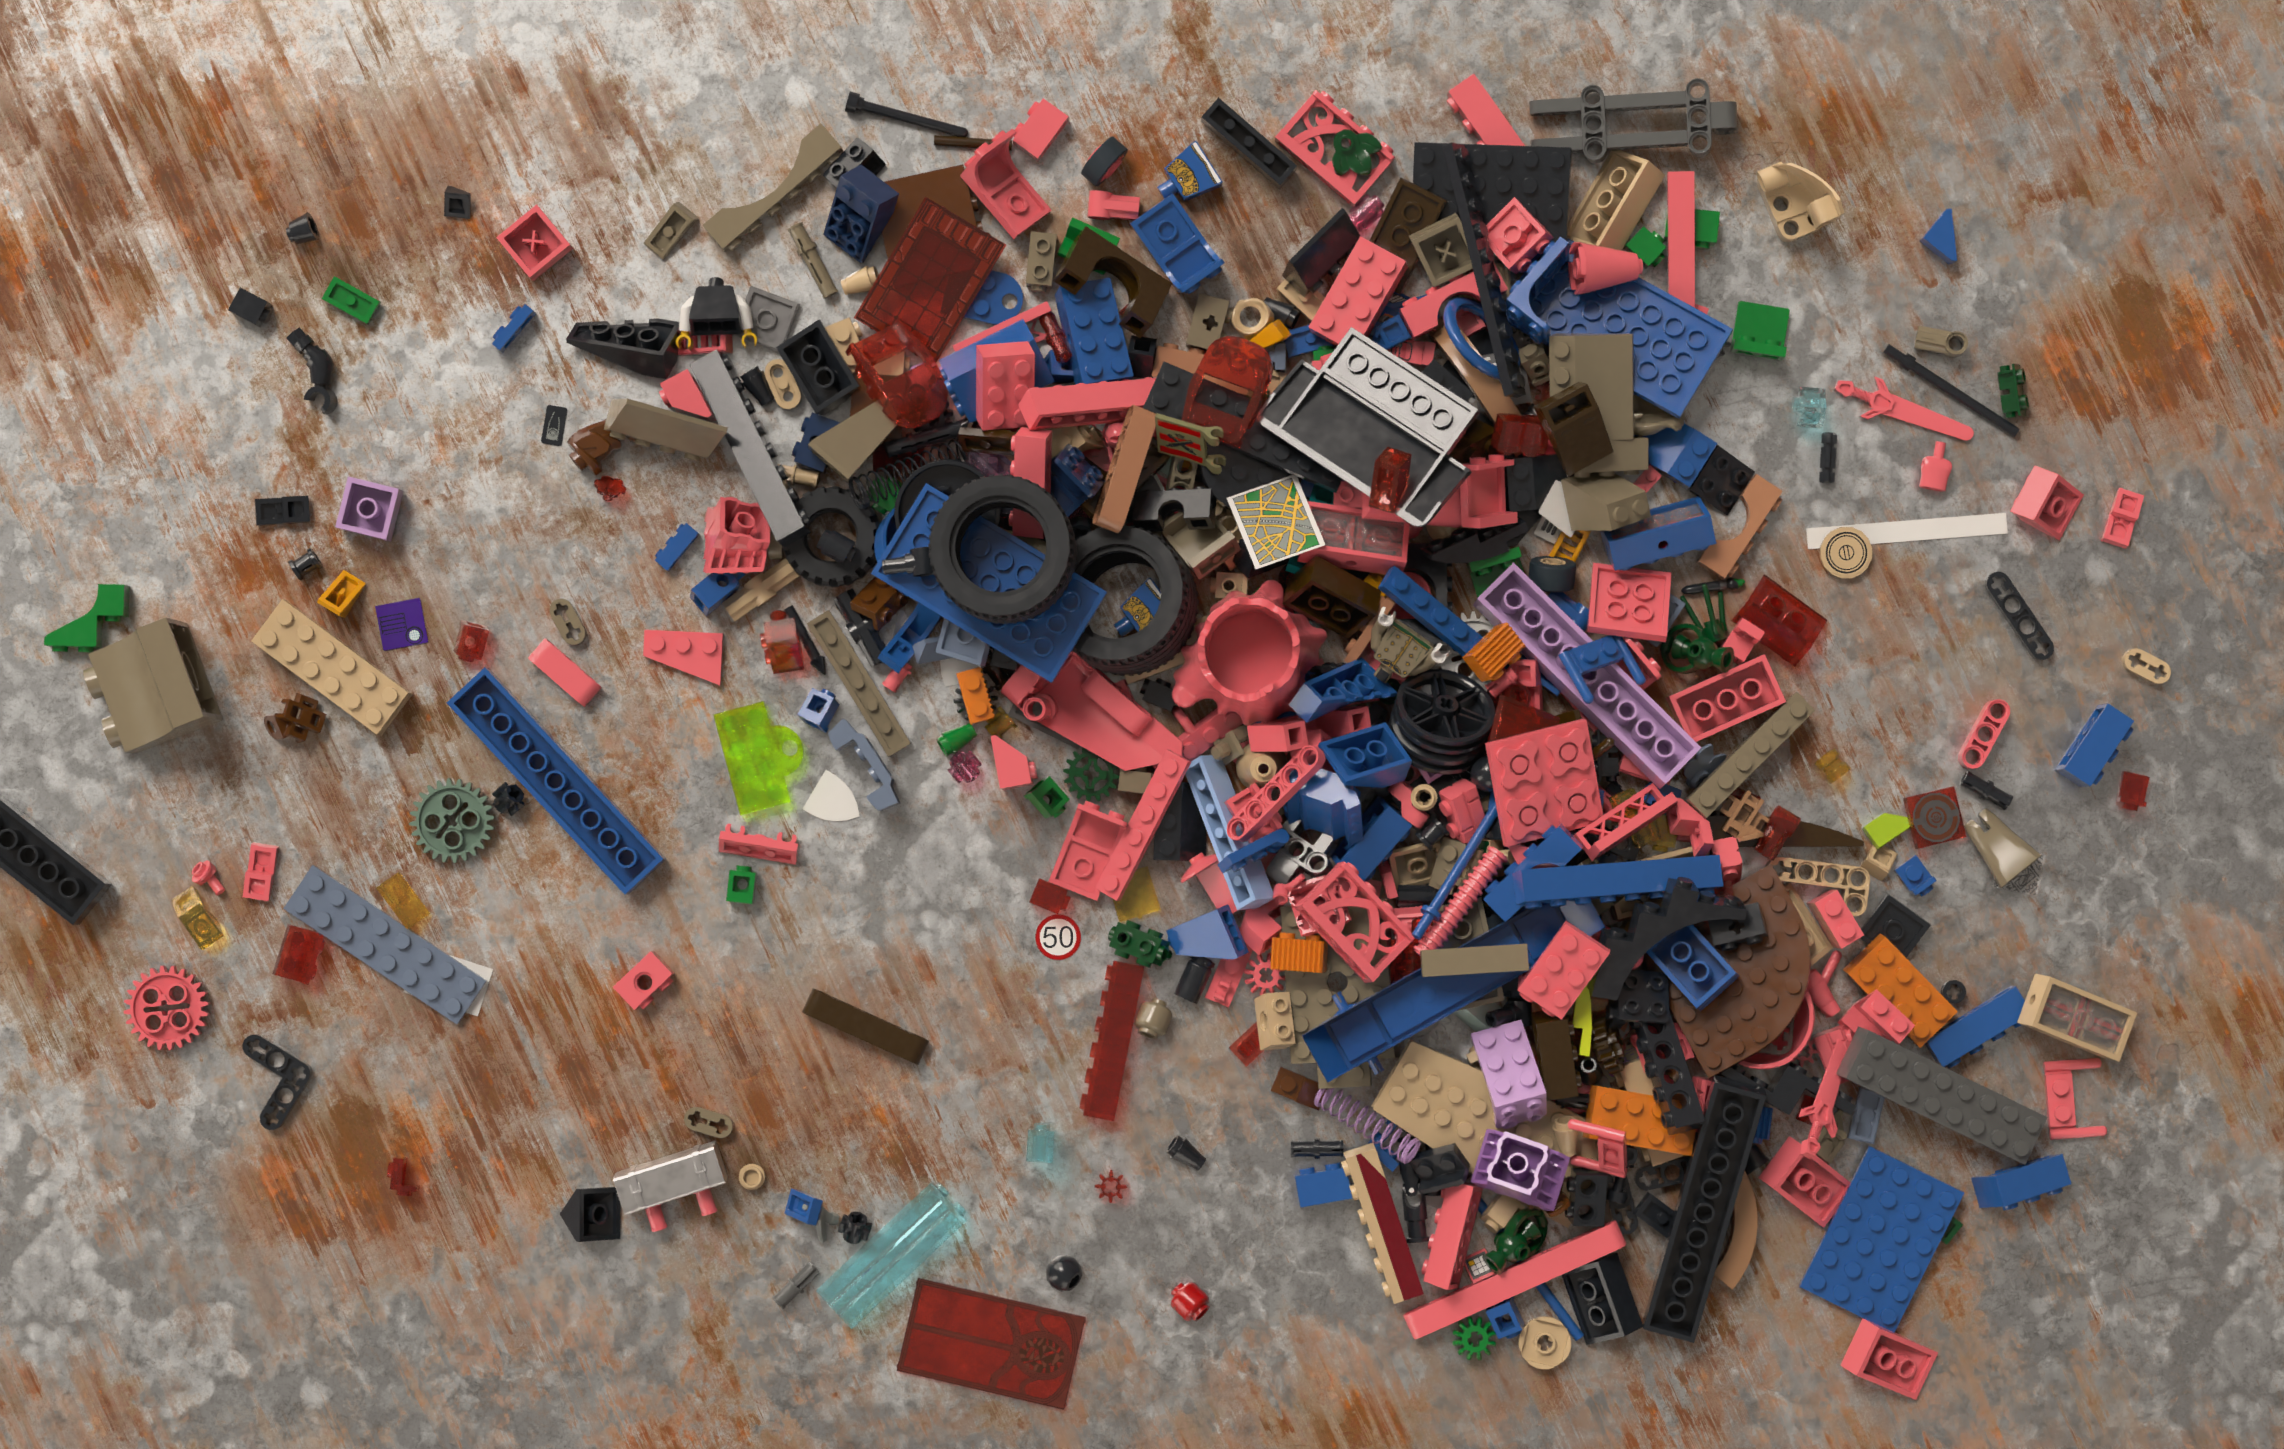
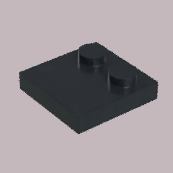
[1860,893,1931,958]

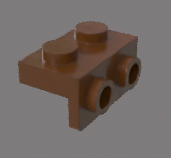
[850,577,909,631]

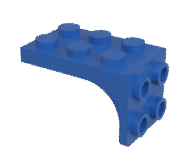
[1130,193,1225,294]
[1506,237,1569,346]

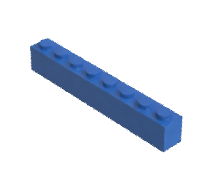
[1512,855,1723,909]

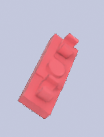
[719,824,798,865]
[1205,926,1253,1007]

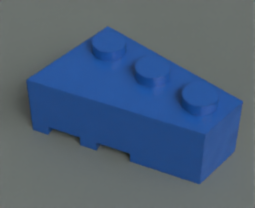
[1971,1154,2071,1211]

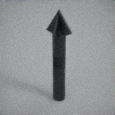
[784,605,826,675]

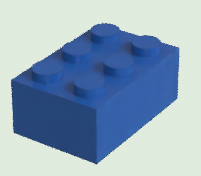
[2055,703,2134,787]
[1331,796,1412,882]
[1646,924,1740,1012]

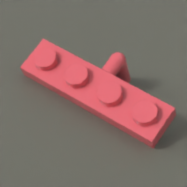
[1152,706,1243,770]

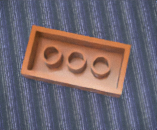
[1843,933,1958,1048]
[1582,1085,1696,1156]

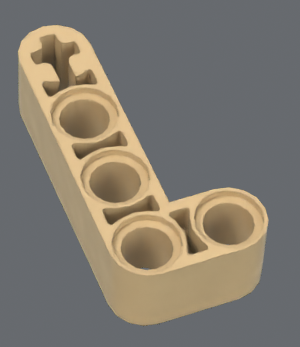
[1766,857,1870,916]

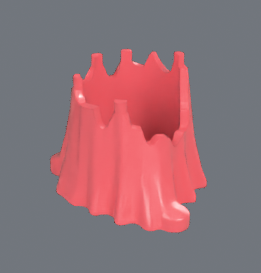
[1172,580,1327,726]

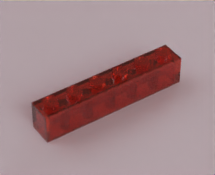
[1079,960,1145,1121]

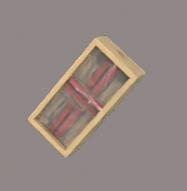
[2017,974,2137,1062]

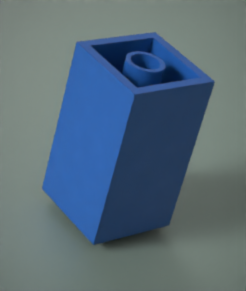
[938,319,1055,423]

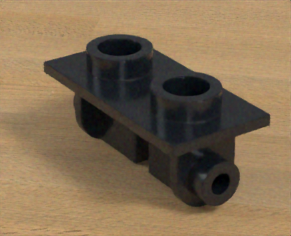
[1592,729,1620,782]

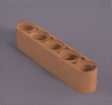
[1093,405,1156,533]

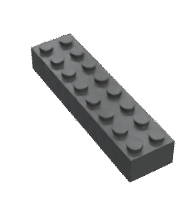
[1836,1026,2048,1165]

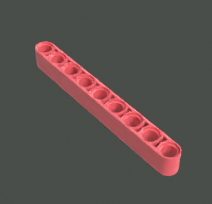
[1403,1220,1627,1339]

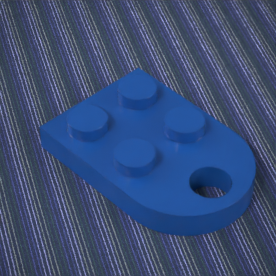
[940,270,1023,325]

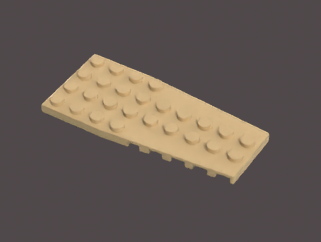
[1372,1039,1599,1228]

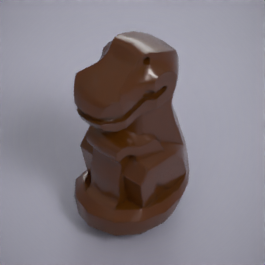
[567,419,635,476]

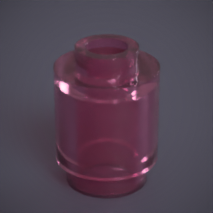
[1348,194,1385,233]

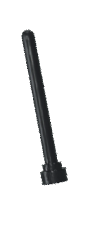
[845,91,968,137]

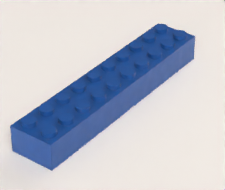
[447,667,666,895]

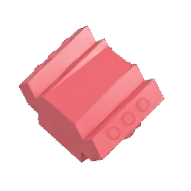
[703,497,770,574]

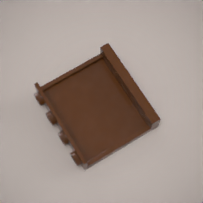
[882,164,983,289]

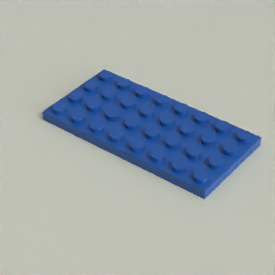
[1506,238,1733,419]
[871,483,1107,683]

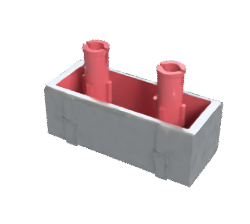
[613,1141,728,1232]

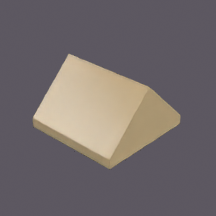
[1388,840,1441,890]

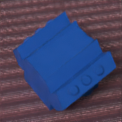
[1283,764,1363,846]

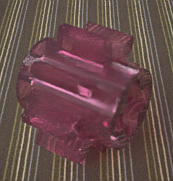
[947,751,982,783]

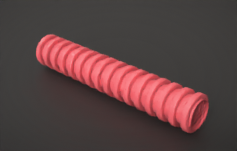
[1413,846,1508,956]

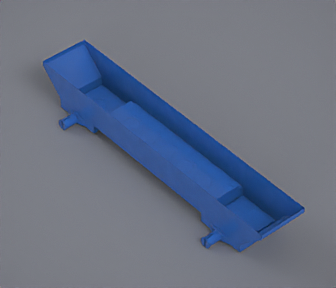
[1302,901,1606,1083]

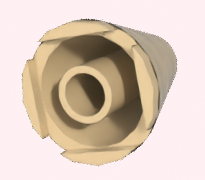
[1236,743,1288,788]

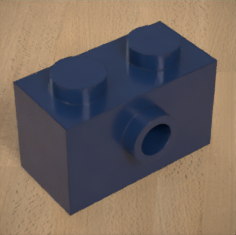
[792,412,840,474]

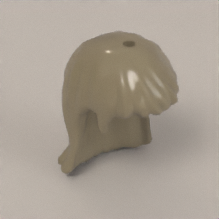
[1634,394,1686,436]

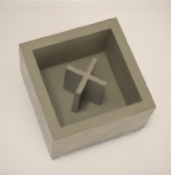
[1409,213,1473,287]

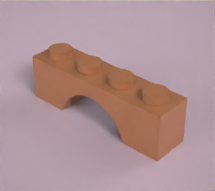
[1696,474,1783,580]

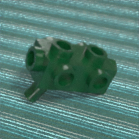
[1108,920,1172,968]

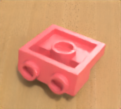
[1486,197,1554,274]

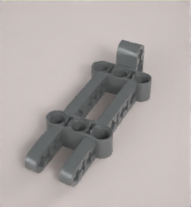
[1529,78,1738,164]
[1266,703,1391,886]

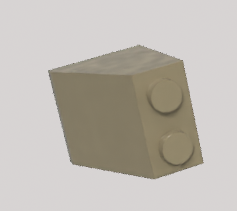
[1561,472,1651,531]

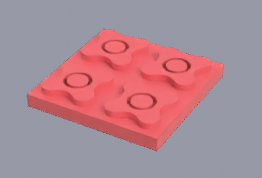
[1485,719,1603,847]

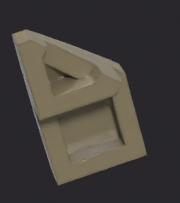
[1816,1109,1847,1165]

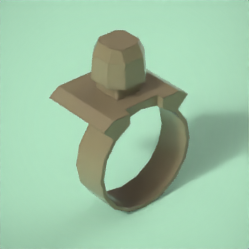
[1211,725,1249,766]

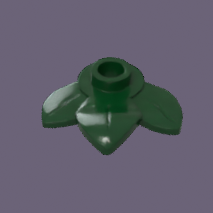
[1332,129,1382,176]

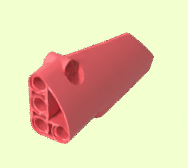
[1000,650,1183,771]

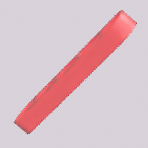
[1227,745,1325,842]

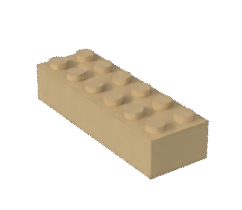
[251,599,413,736]

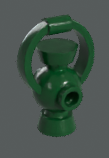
[1660,623,1734,674]
[1482,1208,1548,1275]

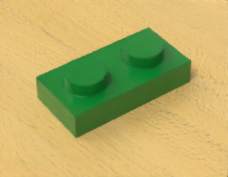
[321,276,381,325]

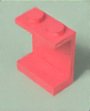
[1837,989,1915,1045]

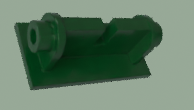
[1997,364,2029,418]

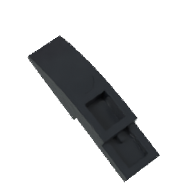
[1421,516,1529,563]

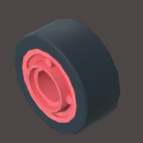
[1081,137,1128,186]

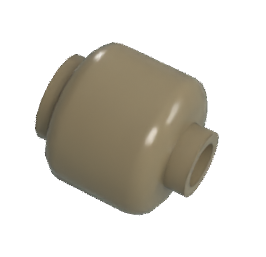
[1135,998,1172,1039]

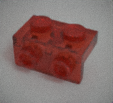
[272,924,325,985]

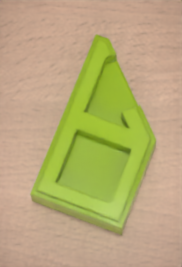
[1862,813,1914,850]

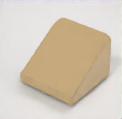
[1860,845,1898,881]

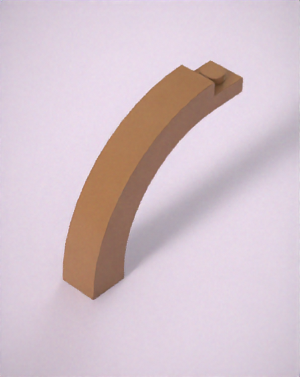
[1427,317,1537,457]
[1693,1133,1758,1290]

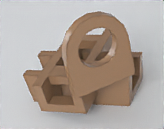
[1720,790,1770,842]

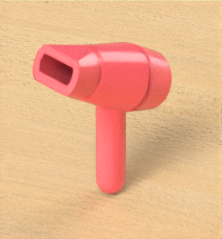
[1807,950,1842,1018]

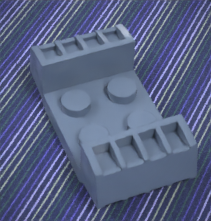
[828,719,900,811]

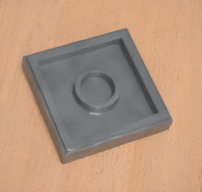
[733,286,800,352]

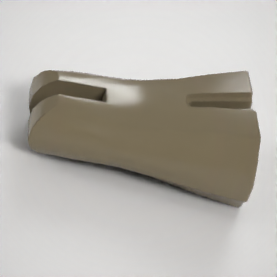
[1964,808,2042,888]

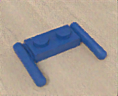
[1558,635,1646,704]

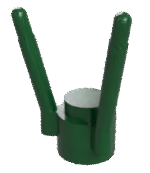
[1680,584,1728,642]

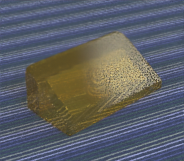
[376,872,431,929]

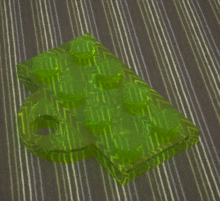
[713,701,804,815]

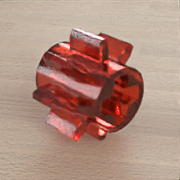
[1095,1169,1127,1203]

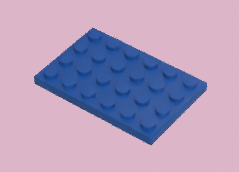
[1799,1145,1964,1333]

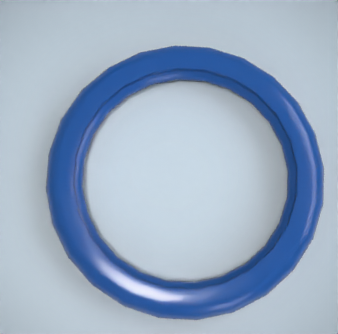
[1443,297,1521,380]

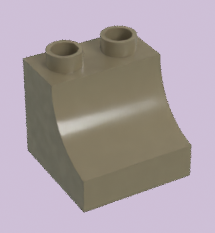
[83,617,224,754]

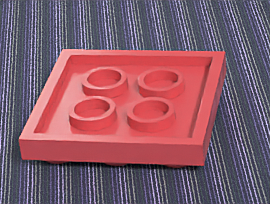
[1587,563,1671,642]

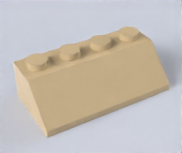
[1568,150,1665,250]

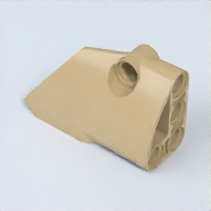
[1756,162,1844,243]

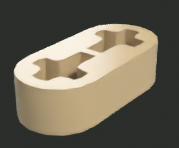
[2122,648,2171,684]

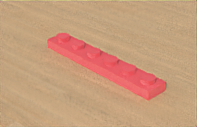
[1095,749,1191,901]

